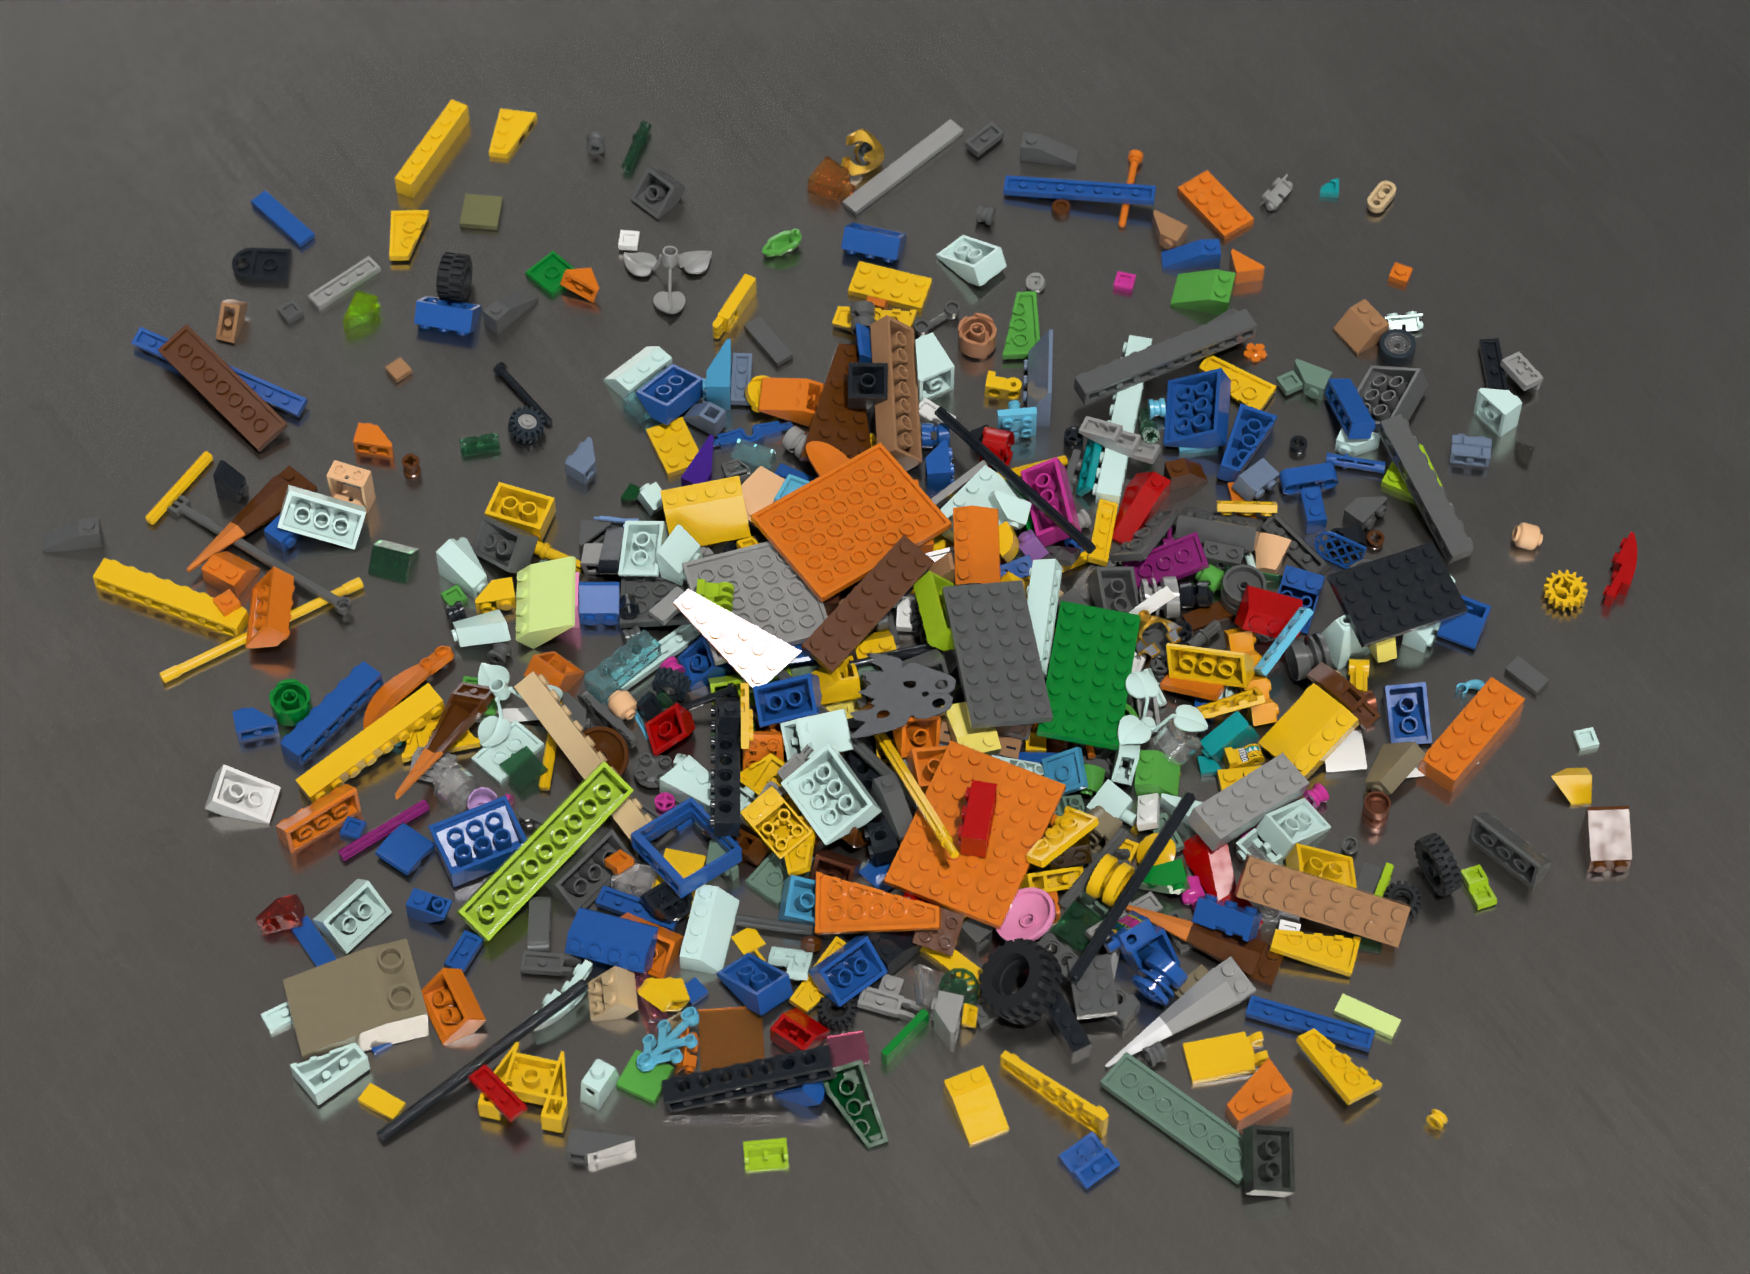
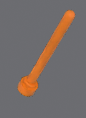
[1118,149,1143,227]

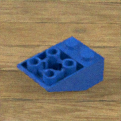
[1278,565,1326,634]

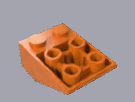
[758,377,823,427]

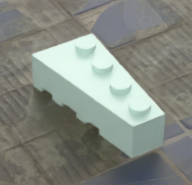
[659,755,747,817]

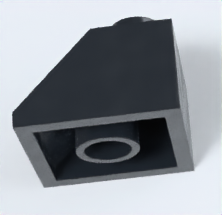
[848,362,888,409]

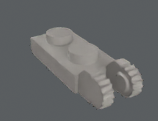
[857,986,920,1022]

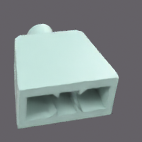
[1111,744,1140,785]
[1086,779,1137,826]
[580,1059,620,1111]

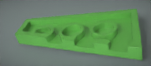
[1002,291,1040,360]

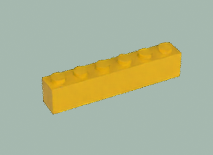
[395,99,470,199]

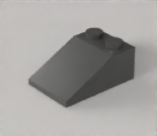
[472,515,539,574]
[1088,567,1140,613]

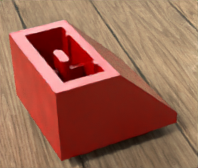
[770,1008,830,1053]

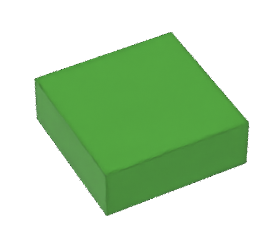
[440,584,468,606]

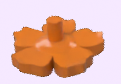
[1243,342,1267,363]

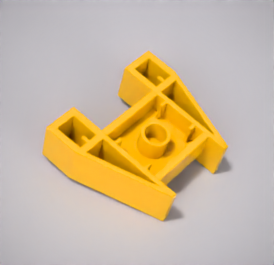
[478,1042,569,1133]

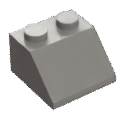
[931,990,964,1052]

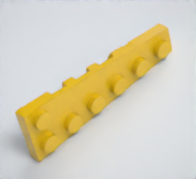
[999,1050,1109,1140]

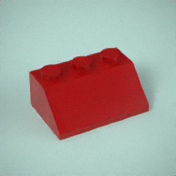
[1234,585,1303,638]

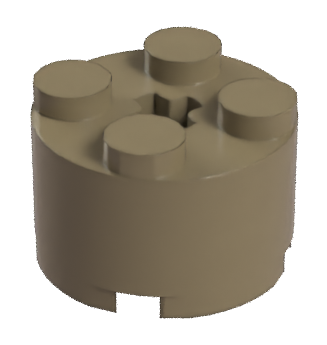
[1087,805,1122,853]

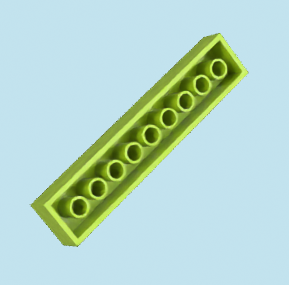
[455,761,634,942]

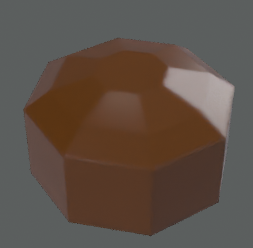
[801,935,822,953]

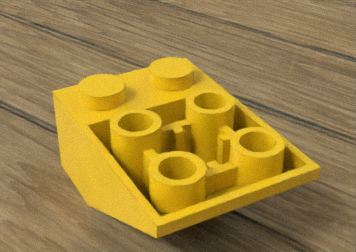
[811,655,862,705]
[740,786,813,860]

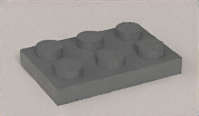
[1067,954,1119,1020]

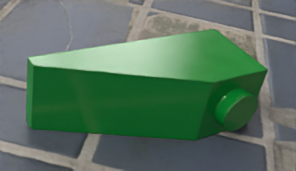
[1134,858,1191,894]

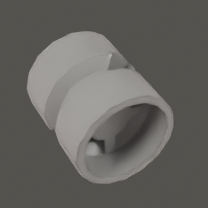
[782,426,806,462]

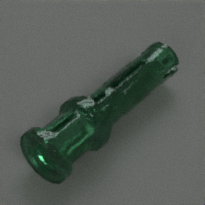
[1137,408,1160,444]

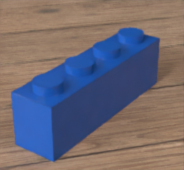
[1324,378,1375,439]

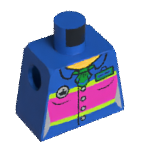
[1103,910,1157,953]

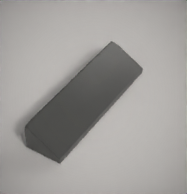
[1262,513,1331,575]

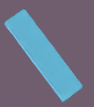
[1254,607,1314,676]

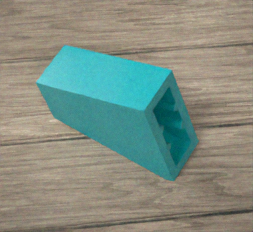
[1199,710,1260,762]

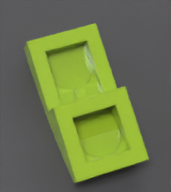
[1460,864,1497,910]

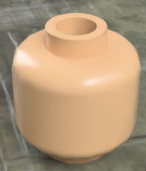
[1512,522,1543,550]
[608,690,637,720]

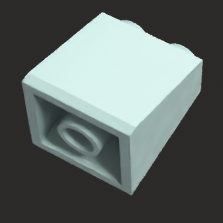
[915,332,954,403]

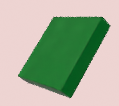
[525,250,575,297]

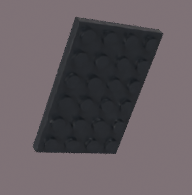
[1327,541,1468,648]

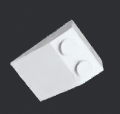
[205,764,281,824]

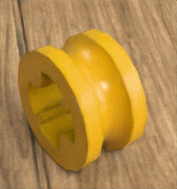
[1426,1109,1448,1130]

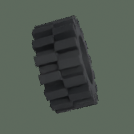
[1384,881,1422,921]
[817,995,856,1032]

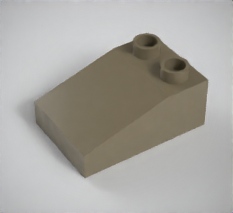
[282,938,429,1062]

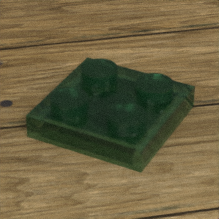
[1050,901,1104,954]

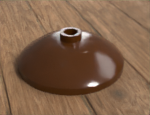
[569,726,629,782]

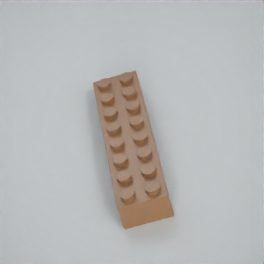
[870,315,922,471]
[1234,854,1411,947]

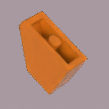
[353,423,394,458]

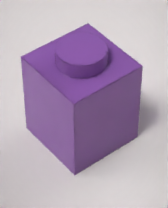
[1018,529,1049,563]

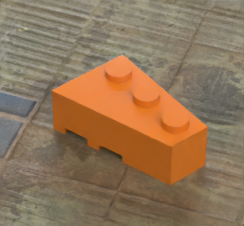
[1225,1058,1293,1132]

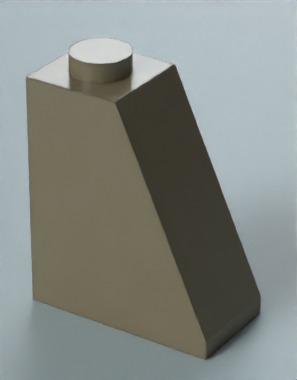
[1364,741,1426,795]

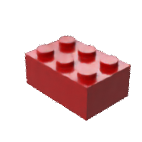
[958,780,997,858]

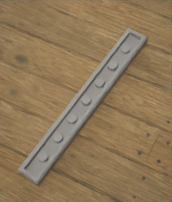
[843,119,964,216]

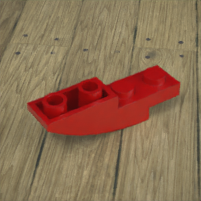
[1603,532,1637,608]

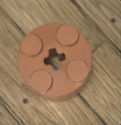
[958,313,997,360]

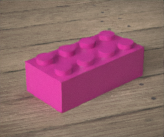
[1021,457,1082,547]

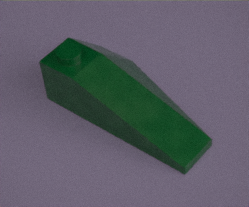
[823,1059,889,1148]

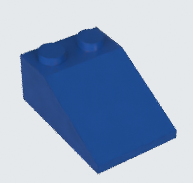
[1382,682,1432,745]
[717,952,793,1016]

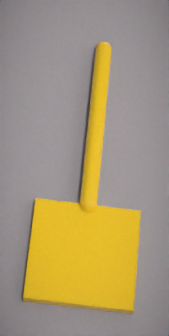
[731,928,767,962]

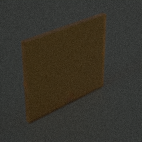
[698,1007,765,1078]

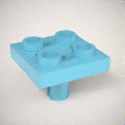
[996,400,1037,438]

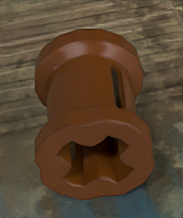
[402,453,421,479]

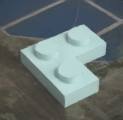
[768,946,813,981]

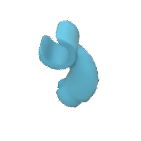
[1455,679,1485,699]

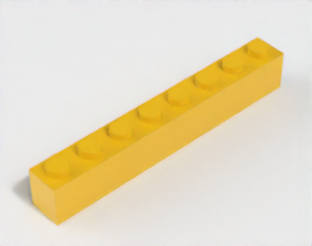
[93,558,249,638]
[296,683,445,804]

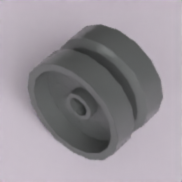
[1220,564,1267,616]

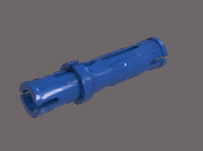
[1325,452,1386,474]

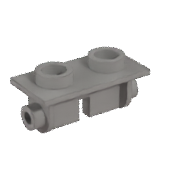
[1258,174,1293,211]

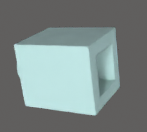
[637,482,663,517]

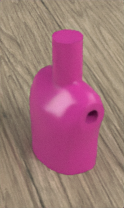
[1181,876,1205,913]

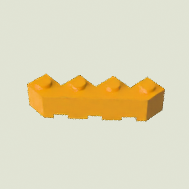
[1224,627,1279,726]

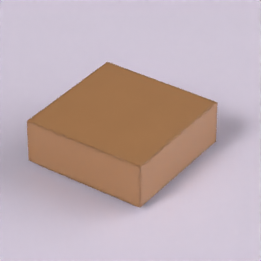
[385,357,412,383]

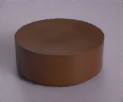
[1051,199,1071,218]

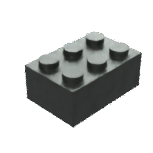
[1243,1125,1295,1197]

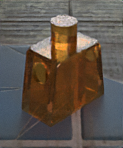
[808,156,856,200]

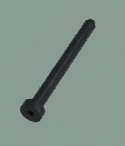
[493,362,552,425]
[652,682,738,718]

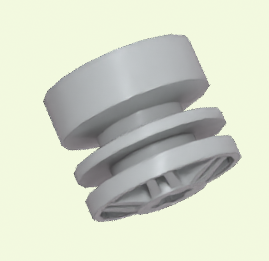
[1138,576,1180,619]

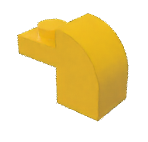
[999,521,1019,563]

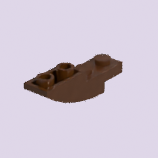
[1306,662,1381,731]

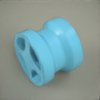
[1147,398,1166,419]

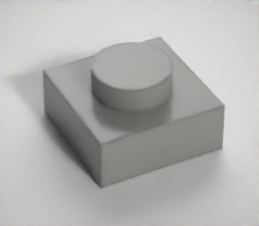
[878,974,904,995]

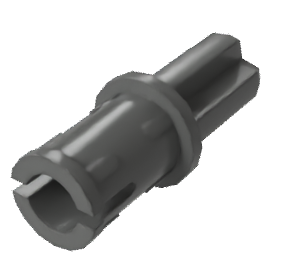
[1185,620,1221,647]

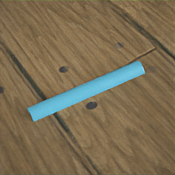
[635,710,649,740]

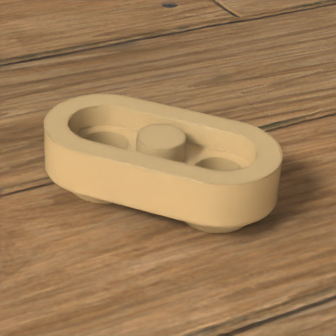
[1367,181,1396,213]

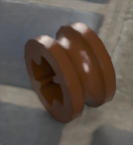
[1366,530,1385,550]

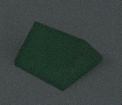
[368,540,420,583]

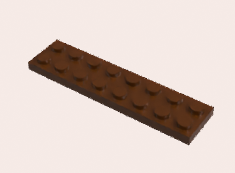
[158,324,288,452]
[801,535,934,674]

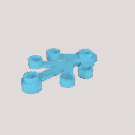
[636,1007,700,1072]

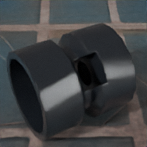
[1180,580,1213,608]

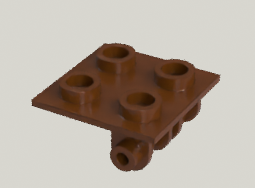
[912,902,965,956]

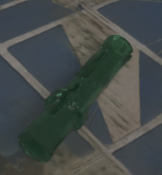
[621,121,652,172]

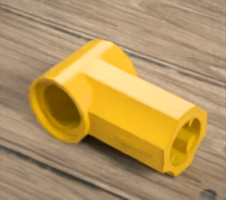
[1347,659,1370,692]

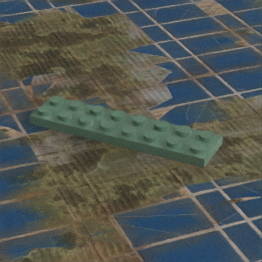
[1100,1052,1244,1185]

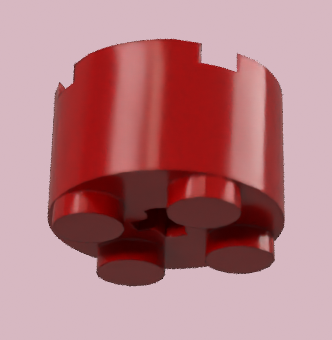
[979,427,1015,468]

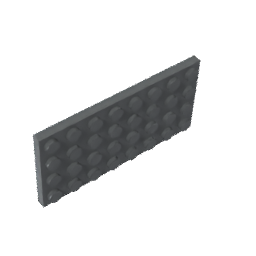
[942,580,1053,729]

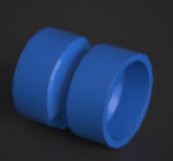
[922,423,950,449]

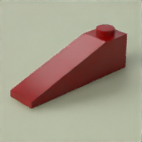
[1112,471,1171,545]
[1182,834,1236,900]

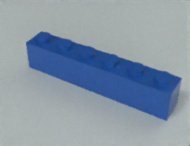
[280,661,383,767]

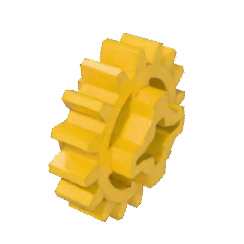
[1543,570,1588,611]

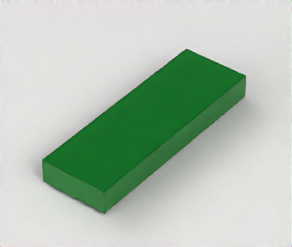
[881,1009,929,1066]

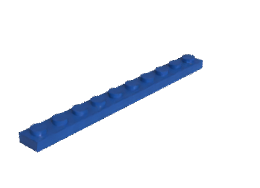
[131,327,308,418]

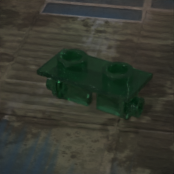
[459,432,501,457]

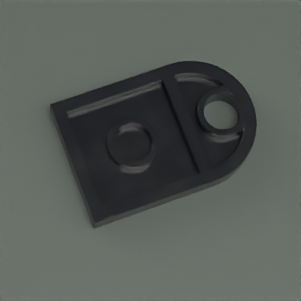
[232,248,292,284]

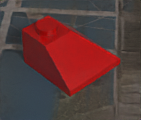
[645,703,695,756]

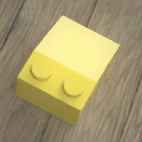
[944,702,1002,756]

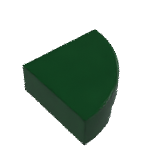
[621,483,641,503]

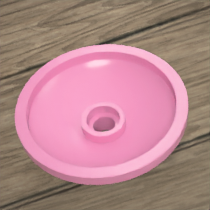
[996,887,1055,941]

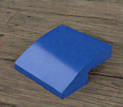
[375,823,435,876]
[1058,1131,1121,1189]

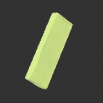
[1333,994,1401,1040]

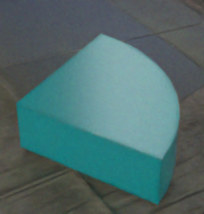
[1319,179,1339,198]
[1197,756,1221,777]

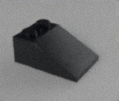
[862,931,923,975]

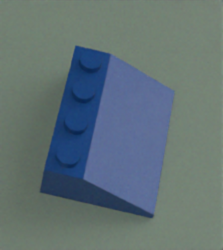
[1163,368,1231,449]
[428,795,527,887]

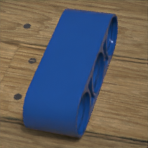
[1279,463,1339,495]

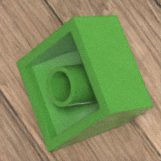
[1135,750,1181,798]

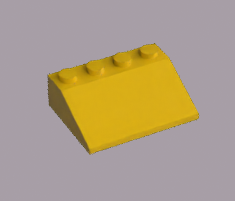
[660,476,751,546]
[1258,683,1359,780]

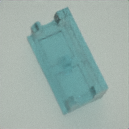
[731,438,777,471]

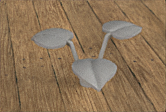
[624,246,712,314]

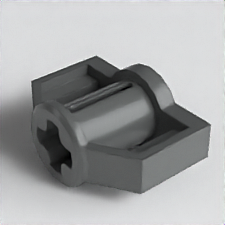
[721,459,752,484]

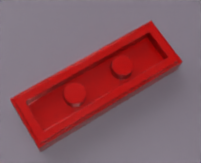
[468,1064,527,1122]

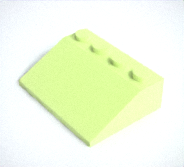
[515,556,576,649]

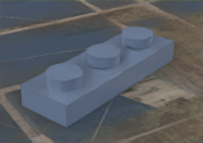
[730,353,752,405]

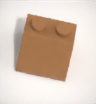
[1333,299,1389,356]

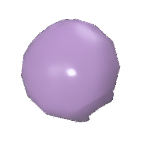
[467,787,497,810]

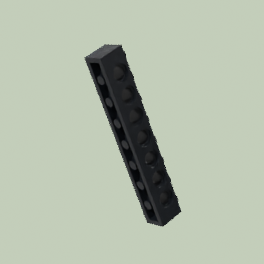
[710,697,740,837]
[843,717,899,865]
[662,1045,837,1113]

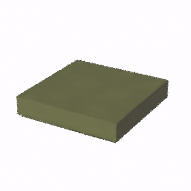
[460,194,503,231]

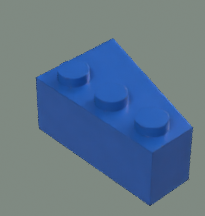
[1192,894,1263,942]

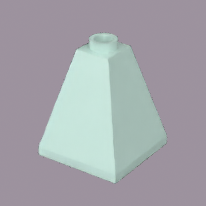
[1322,614,1370,671]

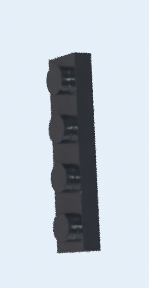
[1479,338,1508,390]

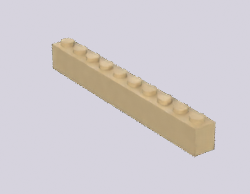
[514,671,653,841]

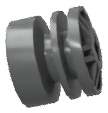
[1284,632,1332,682]

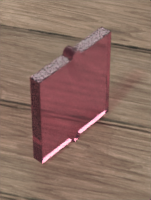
[827,1030,870,1068]

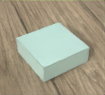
[1572,727,1599,752]

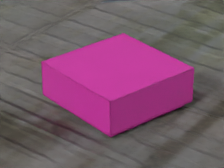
[1113,271,1136,294]

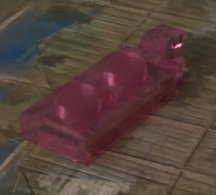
[635,971,668,1023]

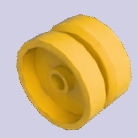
[1086,854,1135,907]

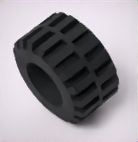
[436,252,473,303]

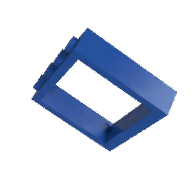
[631,797,742,898]

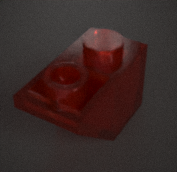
[255,894,305,935]

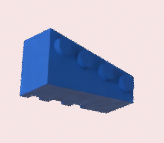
[1216,404,1278,482]

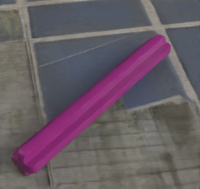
[338,799,430,861]

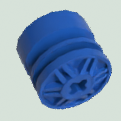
[1131,950,1188,1006]

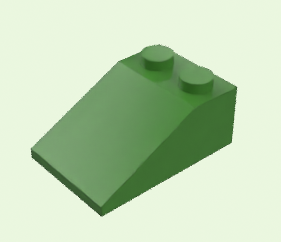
[1170,269,1236,315]

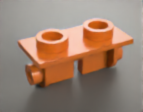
[674,1027,699,1075]

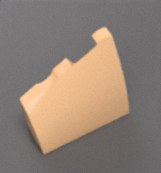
[1255,532,1291,579]

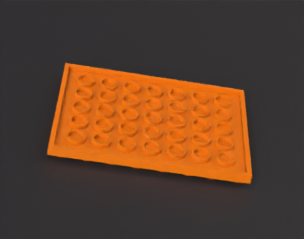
[751,442,952,602]
[884,740,1066,930]

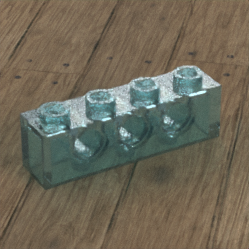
[584,630,662,703]

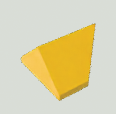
[1551,768,1592,806]

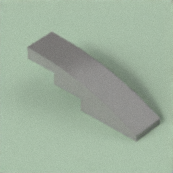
[1078,416,1161,465]

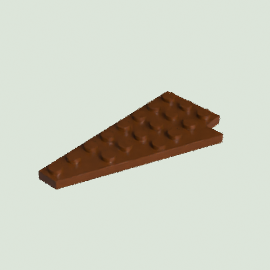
[799,343,871,477]

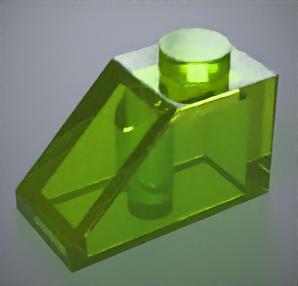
[343,290,381,332]

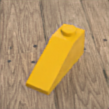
[1019,865,1084,892]

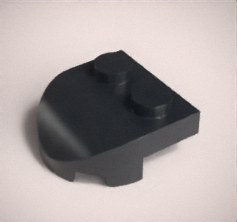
[640,881,693,922]

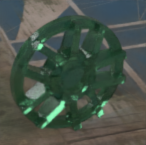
[939,968,979,1004]

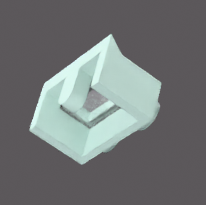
[1236,828,1283,865]

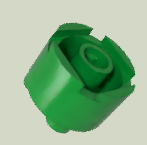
[269,679,313,726]

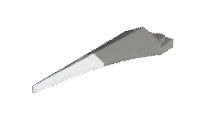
[1105,956,1256,1068]

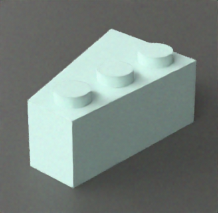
[290,1042,370,1106]

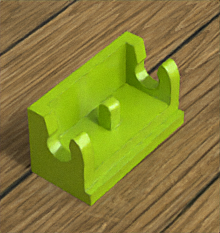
[743,1138,789,1173]

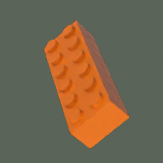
[1418,677,1525,793]

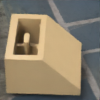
[587,966,638,1022]

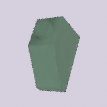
[1294,358,1332,400]

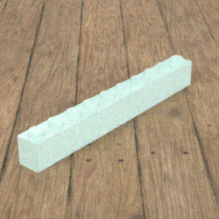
[1092,335,1152,507]

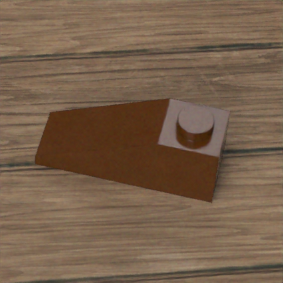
[702,829,769,866]

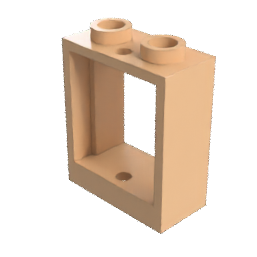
[326,460,376,513]

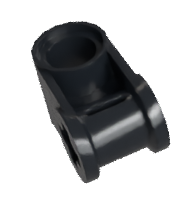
[1327,526,1367,554]

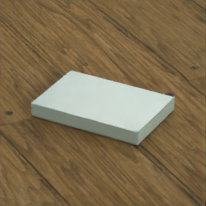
[471,719,545,786]

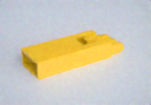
[712,274,757,339]

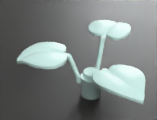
[478,663,563,747]
[1118,671,1208,745]

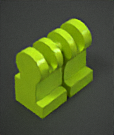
[696,578,735,613]

